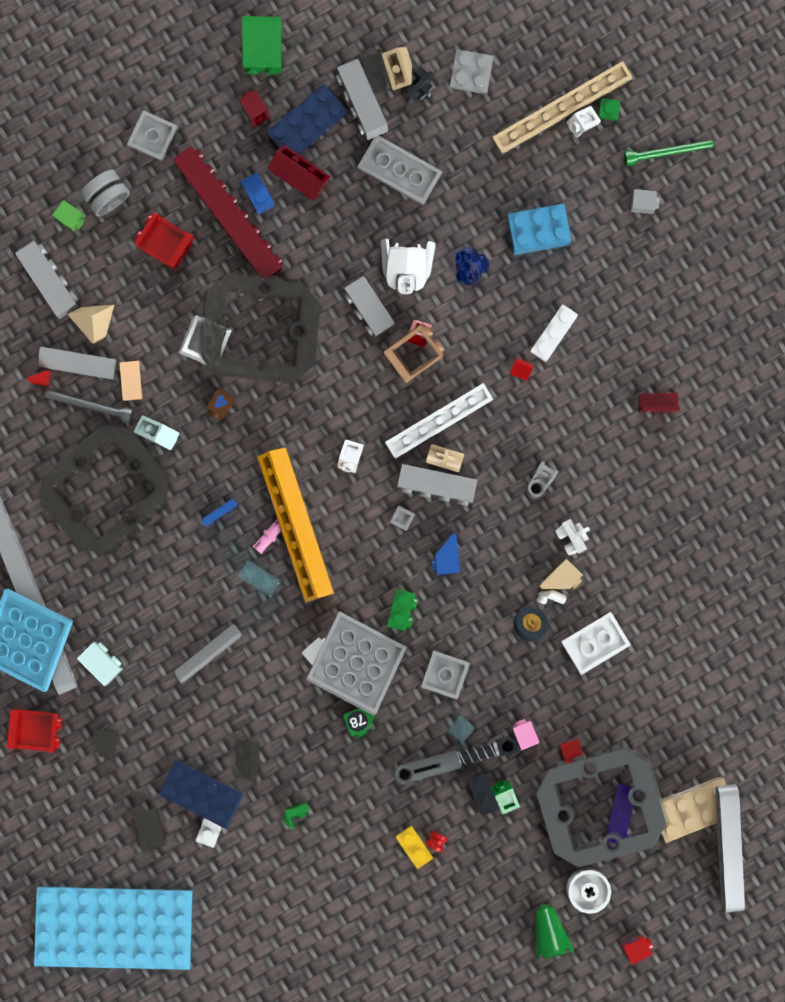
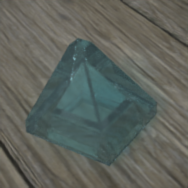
[448,715,475,743]

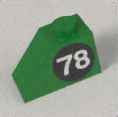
[343,708,375,738]

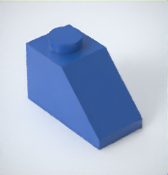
[240,173,274,215]
[432,534,460,575]

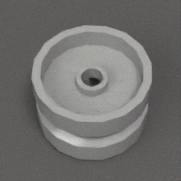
[80,170,130,217]

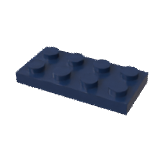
[266,83,348,155]
[159,760,244,829]

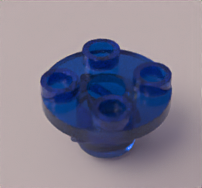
[455,247,489,285]

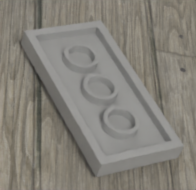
[358,136,442,206]

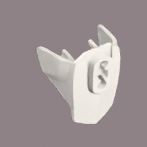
[380,239,436,294]

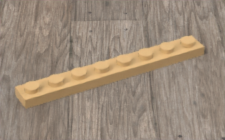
[492,61,632,154]

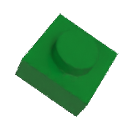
[598,98,620,121]

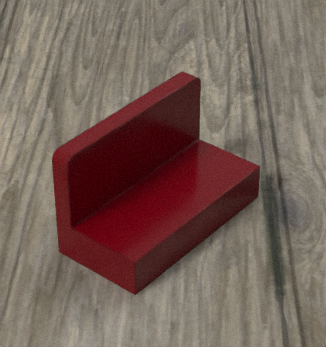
[639,393,680,413]

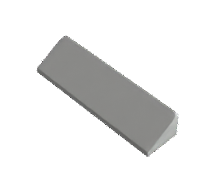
[38,347,117,380]
[175,624,242,683]

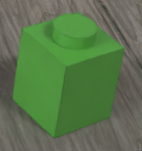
[52,200,85,232]

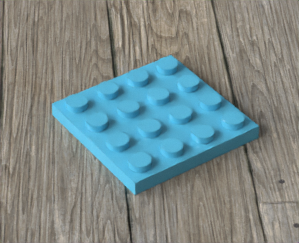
[0,589,73,692]

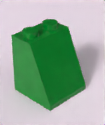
[242,16,283,75]

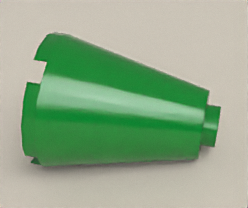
[535,904,574,960]

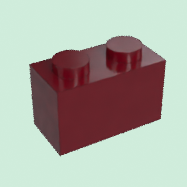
[239,90,270,128]

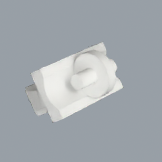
[556,519,590,555]

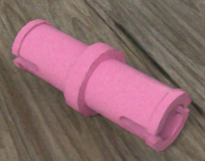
[252,518,282,554]

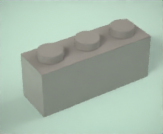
[344,276,395,338]

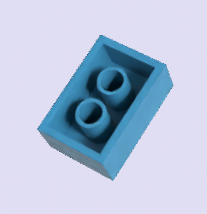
[507,204,571,255]

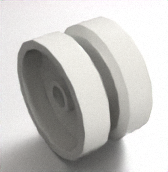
[566,867,611,914]

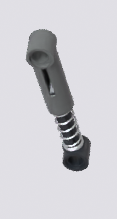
[395,736,517,784]

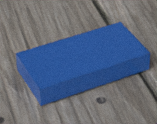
[201,499,239,527]

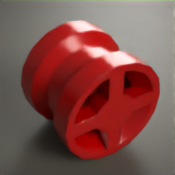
[425,830,448,853]

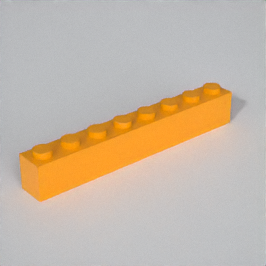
[257,447,334,603]

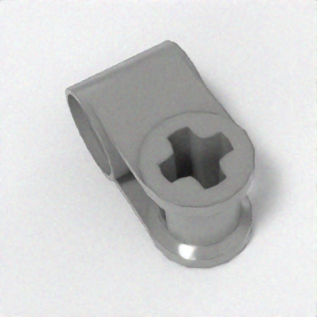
[526,461,559,499]

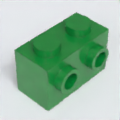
[387,589,418,631]

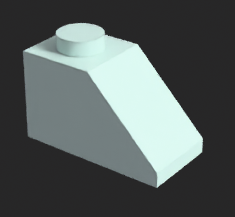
[134,415,179,450]

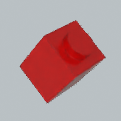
[621,934,653,965]

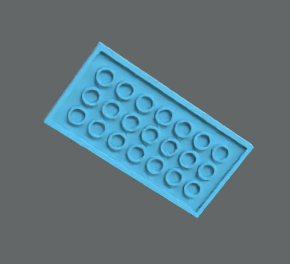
[34,887,193,970]

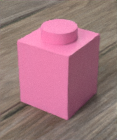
[512,719,539,750]

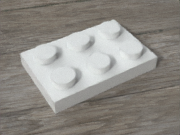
[561,612,630,675]

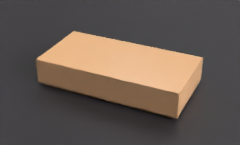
[120,361,143,401]

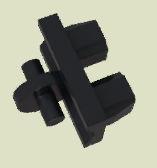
[401,67,434,103]

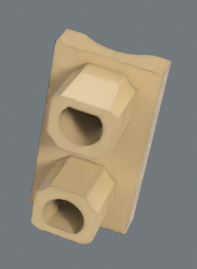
[426,444,464,473]

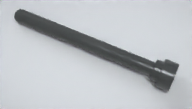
[43,390,134,424]

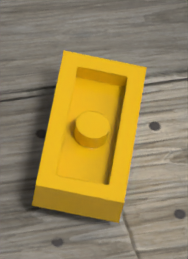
[396,825,433,869]

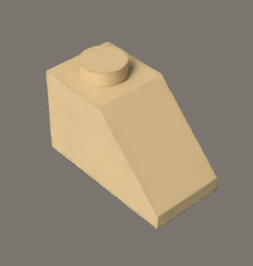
[382,47,412,91]
[538,559,583,589]

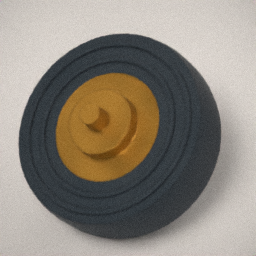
[513,607,548,642]

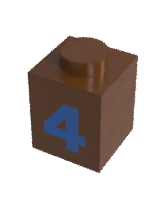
[206,388,236,420]

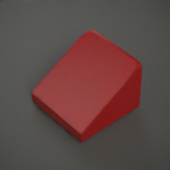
[407,319,432,347]
[510,358,534,380]
[27,370,51,387]

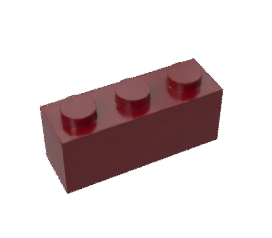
[267,145,331,201]

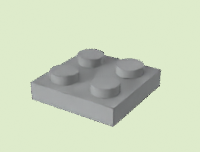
[450,49,494,94]
[127,110,178,161]
[421,650,470,700]

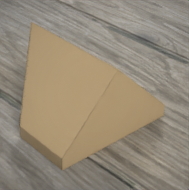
[68,305,114,344]

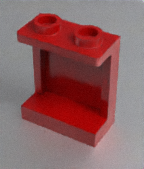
[134,212,195,271]
[7,709,62,753]

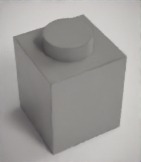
[630,189,660,214]

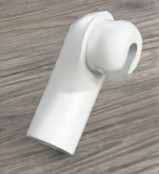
[537,590,566,604]

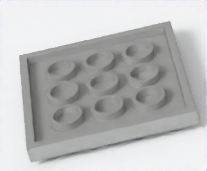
[305,611,407,716]

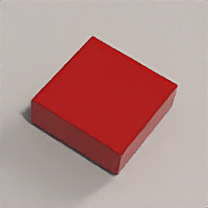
[560,739,583,763]

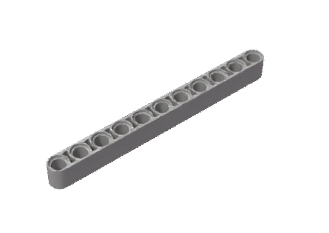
[0,497,78,695]

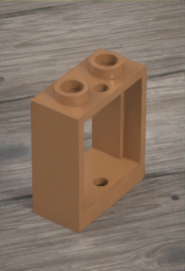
[384,323,445,383]

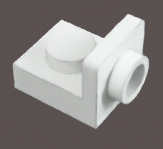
[567,106,601,138]
[338,440,364,473]

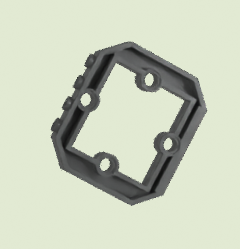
[536,745,668,867]

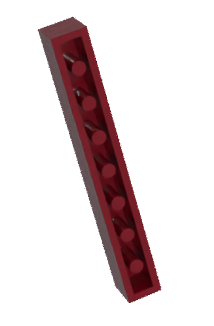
[173,146,283,283]

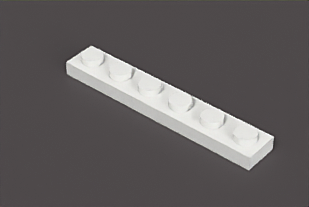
[385,383,493,459]

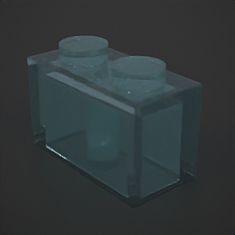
[238,560,282,597]

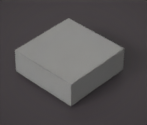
[390,505,415,531]

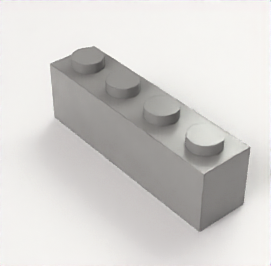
[336,59,388,140]
[15,241,79,319]
[397,464,477,506]

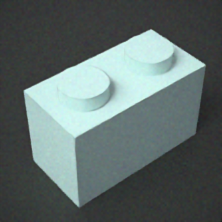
[77,642,123,686]

